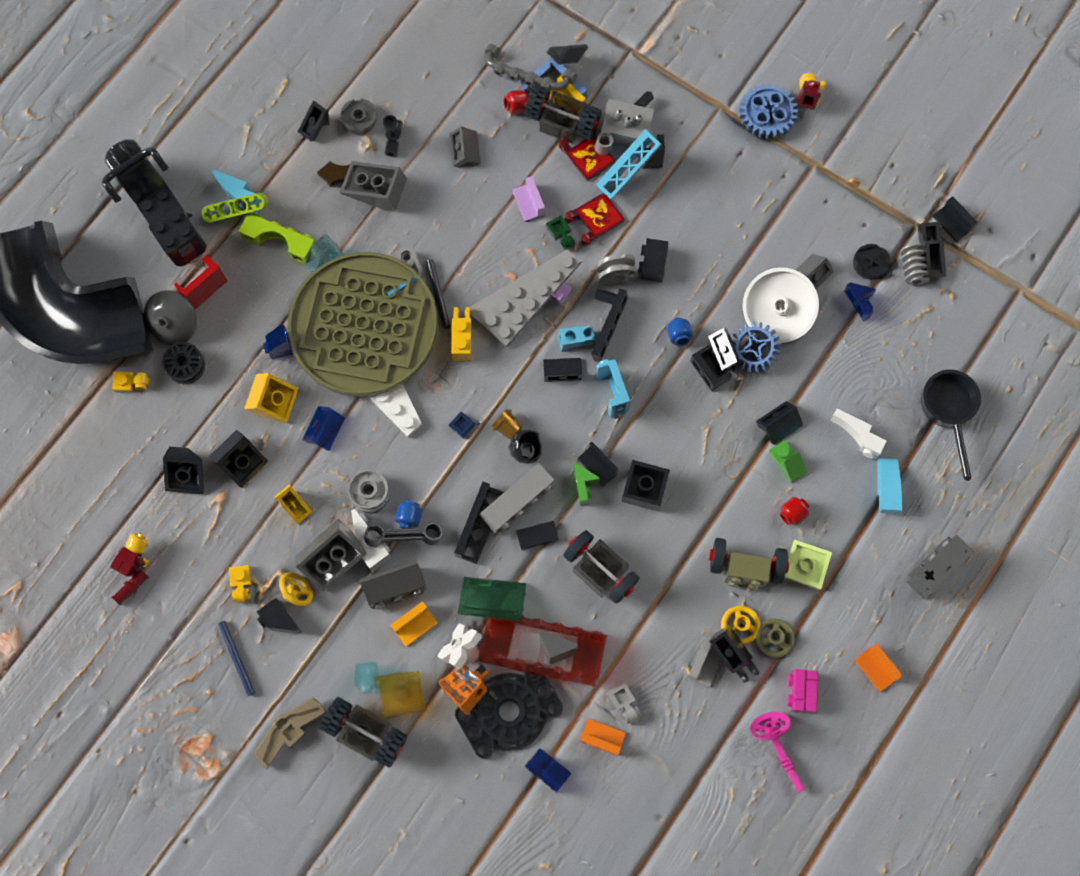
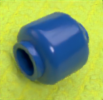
[666,318,693,346]
[395,500,423,529]

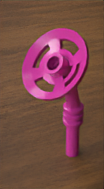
[750,712,806,793]

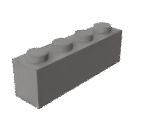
[479,463,554,533]

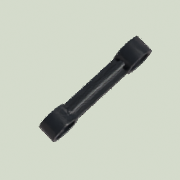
[363,522,443,547]

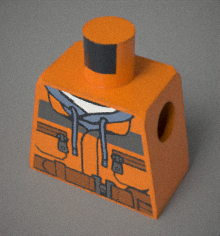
[438,665,490,715]

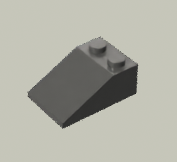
[340,161,407,210]

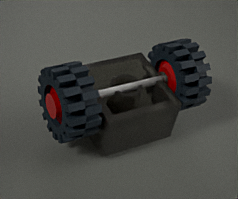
[524,85,602,144]
[320,697,408,768]

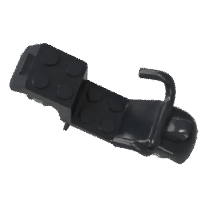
[102,139,206,267]

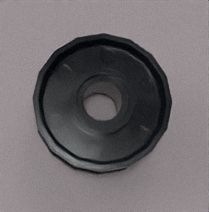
[162,342,206,384]

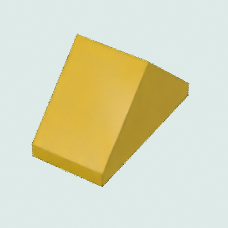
[275,484,312,524]

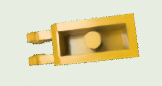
[451,307,472,361]

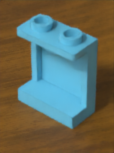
[596,359,630,418]

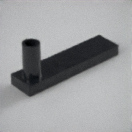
[591,288,628,362]

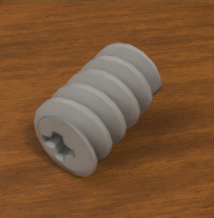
[900,243,929,285]

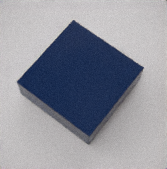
[449,412,476,438]

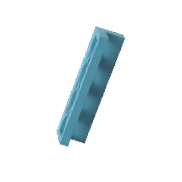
[596,129,662,200]

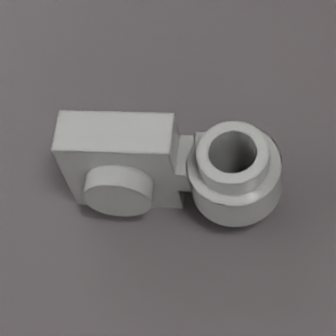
[608,683,641,724]

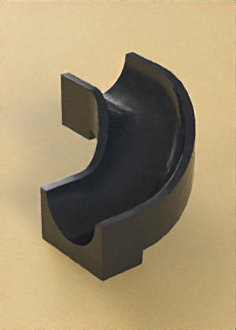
[0,220,154,364]

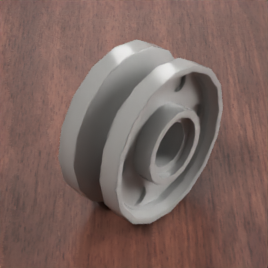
[597,254,638,286]
[348,469,390,513]

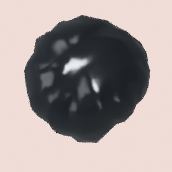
[508,429,542,464]

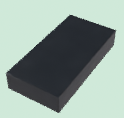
[516,521,559,550]

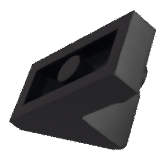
[297,101,330,142]

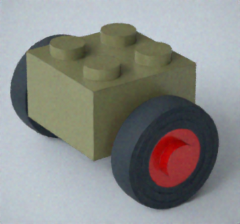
[708,538,789,591]

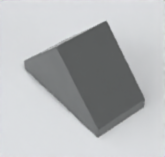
[538,630,578,665]

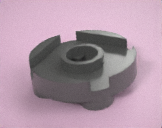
[341,99,377,135]

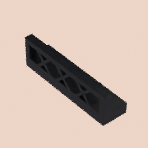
[454,481,504,565]

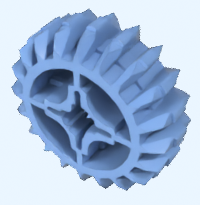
[732,322,781,373]

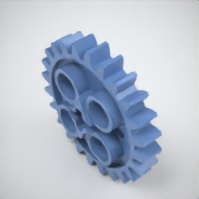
[739,83,798,139]

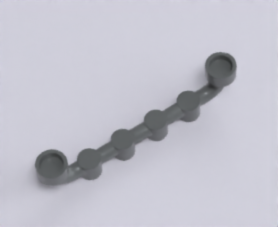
[485,44,578,90]

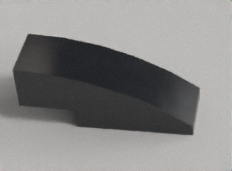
[917,222,946,278]

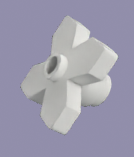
[438,624,482,669]

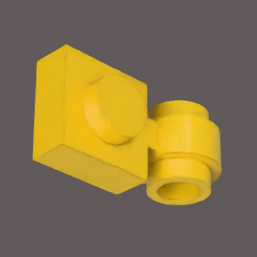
[112,372,150,392]
[229,565,252,604]

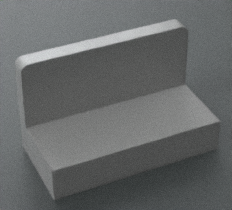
[687,639,722,687]

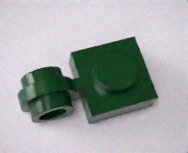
[546,215,575,250]

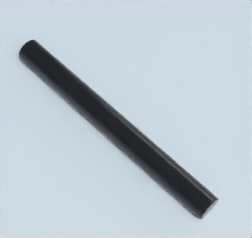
[426,259,451,329]

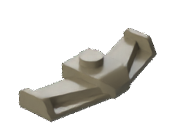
[253,697,327,770]

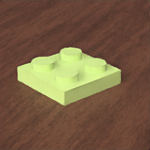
[784,540,832,590]

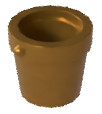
[491,409,523,440]

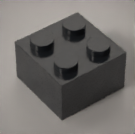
[621,460,670,512]

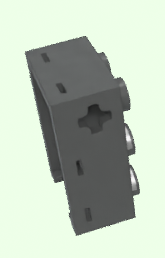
[906,535,974,599]

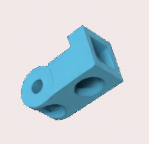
[558,326,596,351]

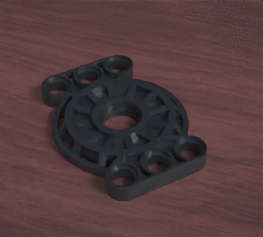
[455,664,563,759]

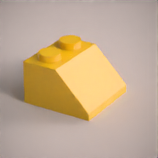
[244,373,299,423]

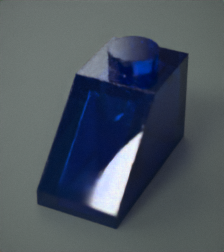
[263,324,294,359]

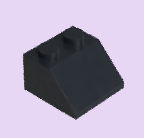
[209,430,268,488]

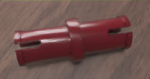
[111,569,149,606]

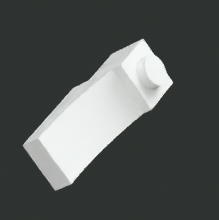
[830,409,886,459]

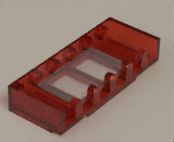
[479,610,607,687]

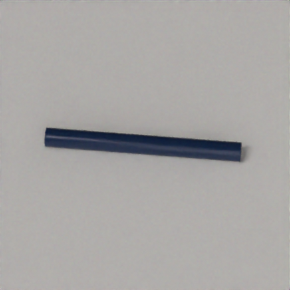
[218,621,255,696]

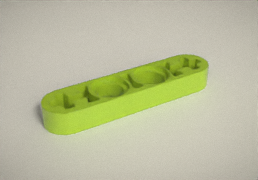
[202,193,268,222]

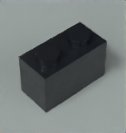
[638,238,669,282]

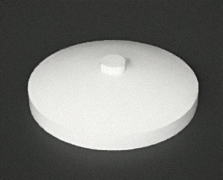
[743,268,819,343]

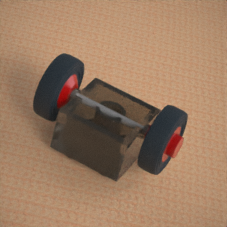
[563,530,640,604]

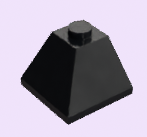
[163,446,204,494]

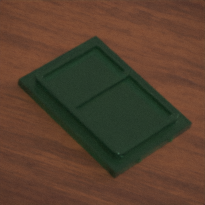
[458,577,526,621]

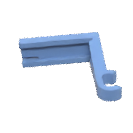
[509,57,588,99]

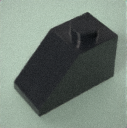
[256,598,302,634]

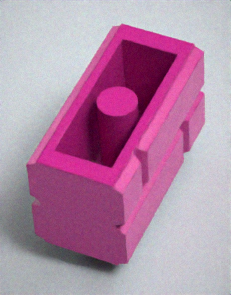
[787,669,818,714]

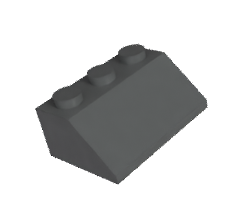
[295,519,366,592]
[359,560,427,610]

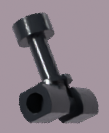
[383,115,403,157]

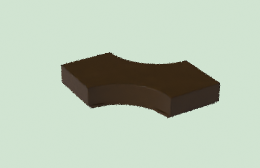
[317,161,357,186]

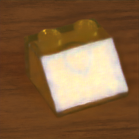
[377,671,426,719]

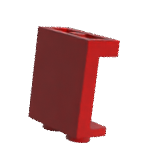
[174,255,227,309]

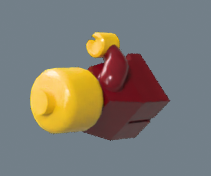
[797,73,826,110]
[110,533,149,577]

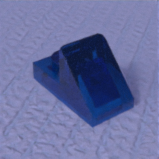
[844,282,876,321]

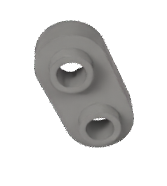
[397,247,423,277]

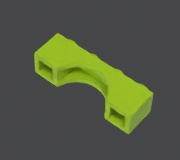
[238,213,317,266]

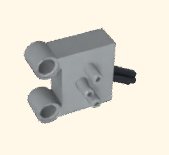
[595,91,654,164]

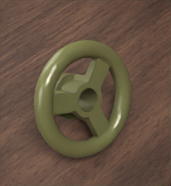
[755,618,795,658]

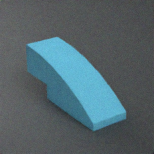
[212,170,262,214]
[877,458,902,514]

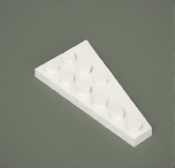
[367,385,422,438]

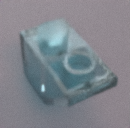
[305,233,344,274]
[354,662,380,693]

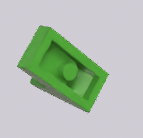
[769,440,807,483]
[573,463,600,506]

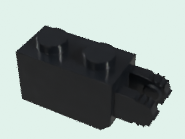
[709,624,759,683]

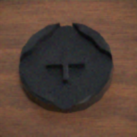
[853,244,891,280]

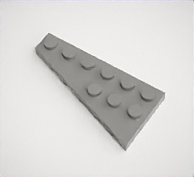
[470,250,582,347]

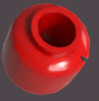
[504,90,529,114]
[780,497,809,526]

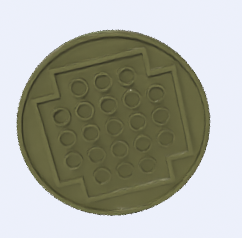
[288,252,438,397]

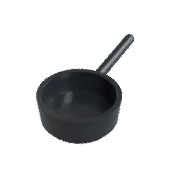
[921,369,981,481]

